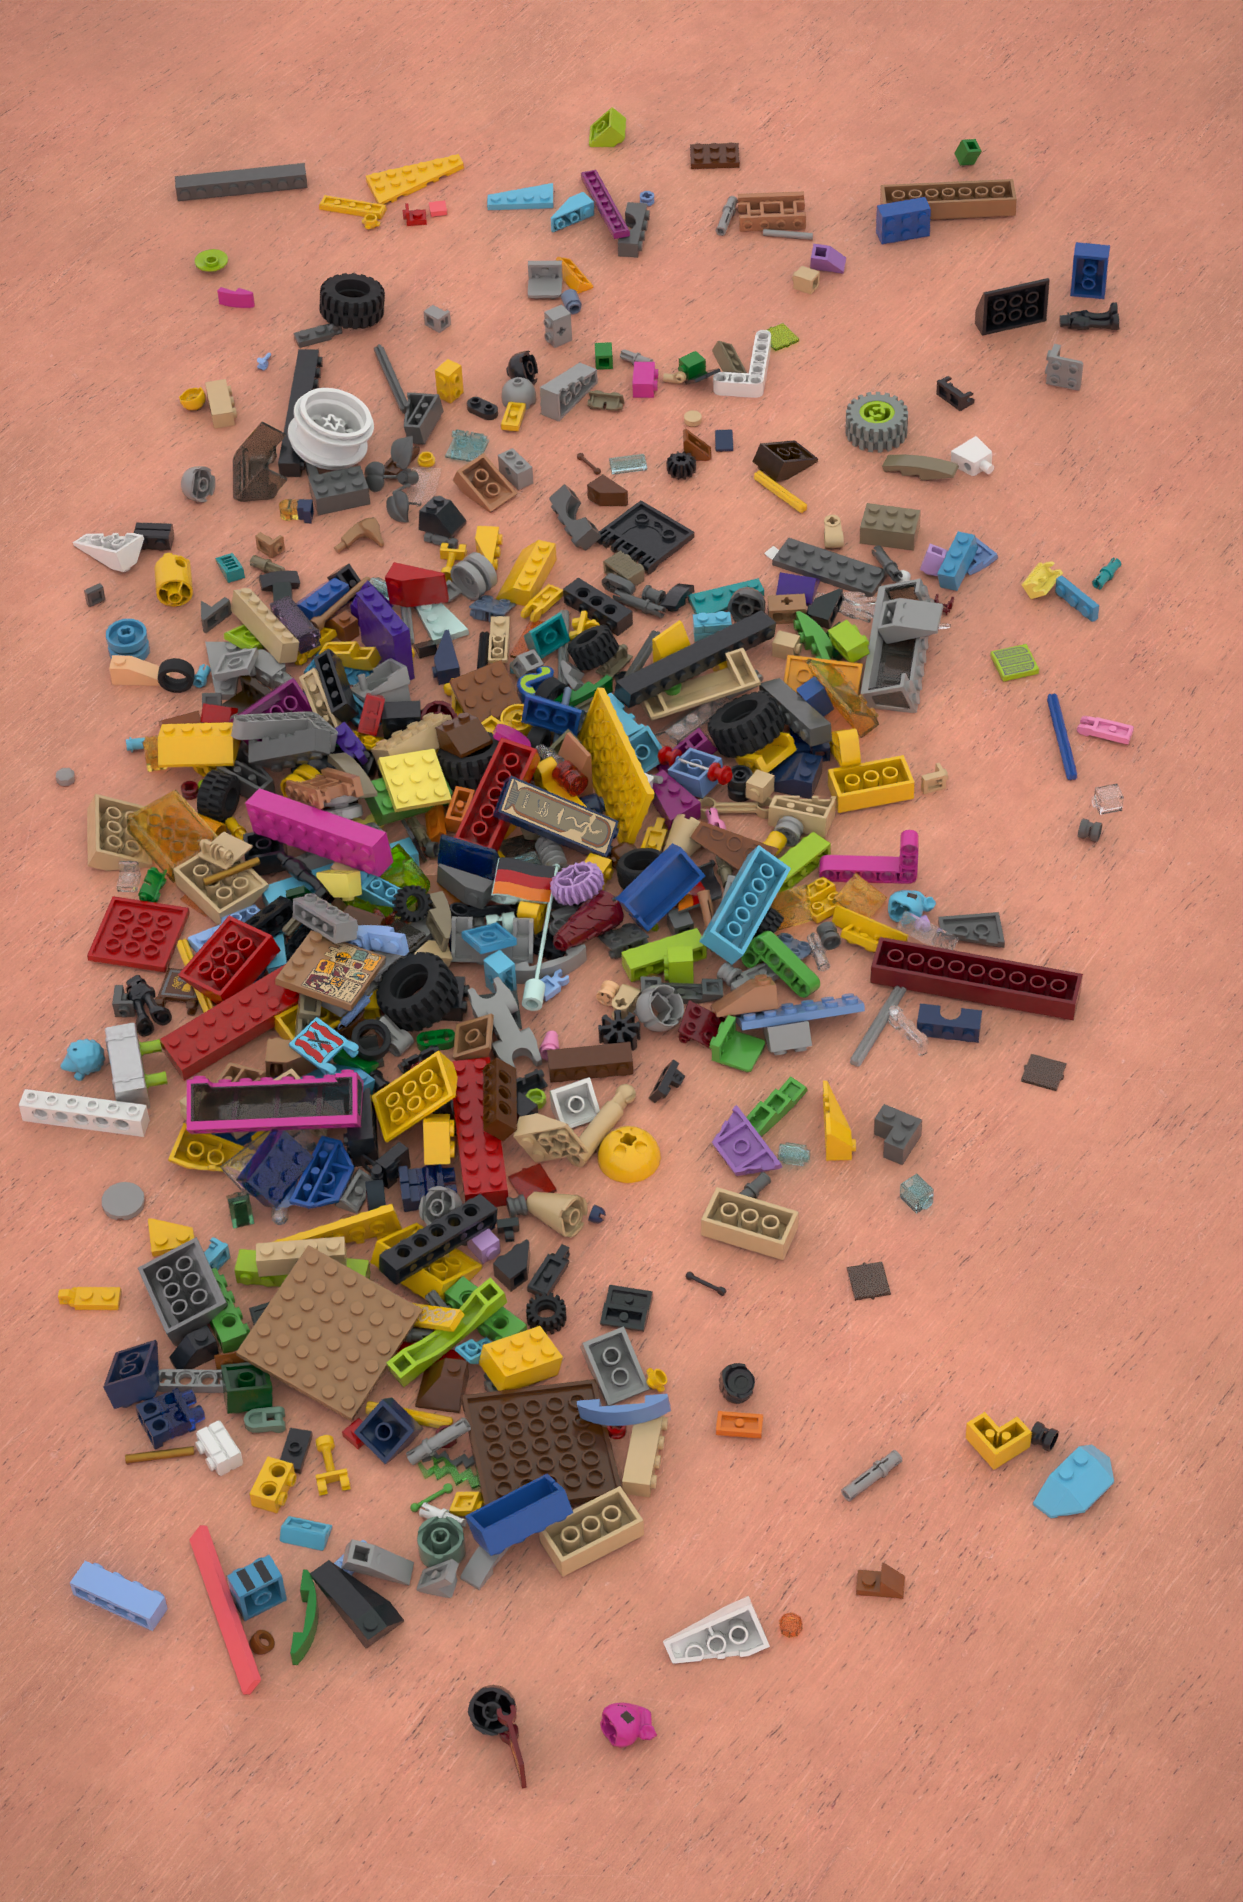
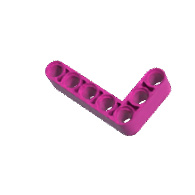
[819,830,919,884]

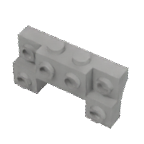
[451,917,534,965]

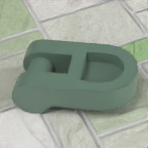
[244,1406,286,1433]

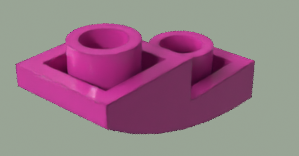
[217,287,255,308]

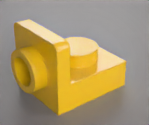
[449,1492,484,1516]

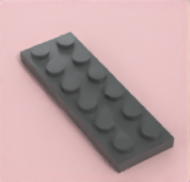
[772,538,888,598]

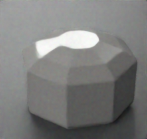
[56,768,75,786]

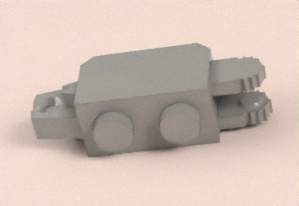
[242,648,292,690]

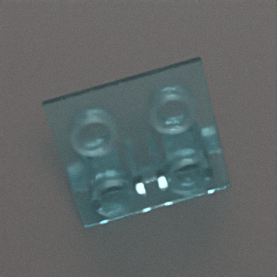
[445,429,489,462]

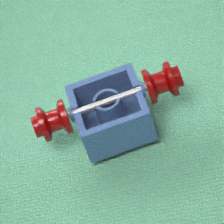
[658,746,733,799]

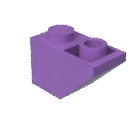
[810,244,846,274]

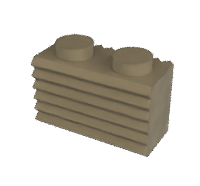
[603,551,645,586]

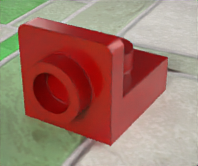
[402,203,427,226]

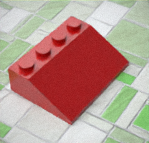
[178,915,281,1004]

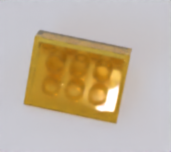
[806,659,879,738]
[127,789,218,883]

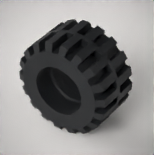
[567,625,619,671]
[197,770,240,823]

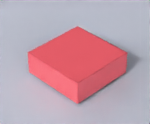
[429,200,447,217]

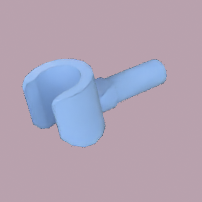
[257,353,271,370]

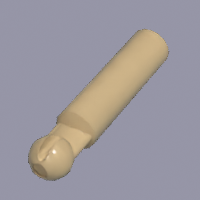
[567,1084,636,1167]

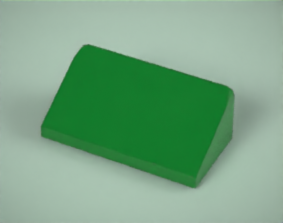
[333,1048,379,1074]

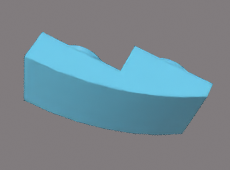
[455,1337,492,1364]

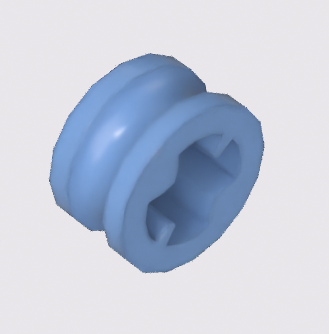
[640,191,654,206]

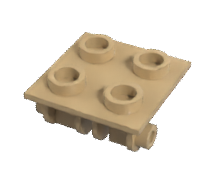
[197,832,253,870]

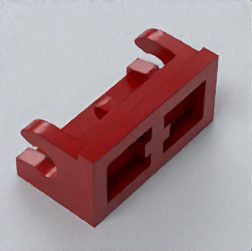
[357,693,385,736]

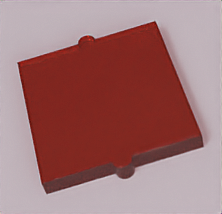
[508,1163,557,1201]

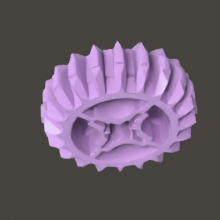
[550,861,604,906]

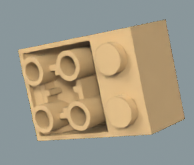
[513,1113,589,1163]

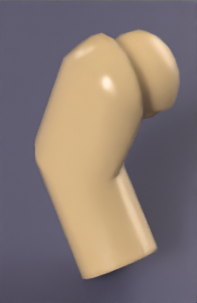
[663,371,686,384]

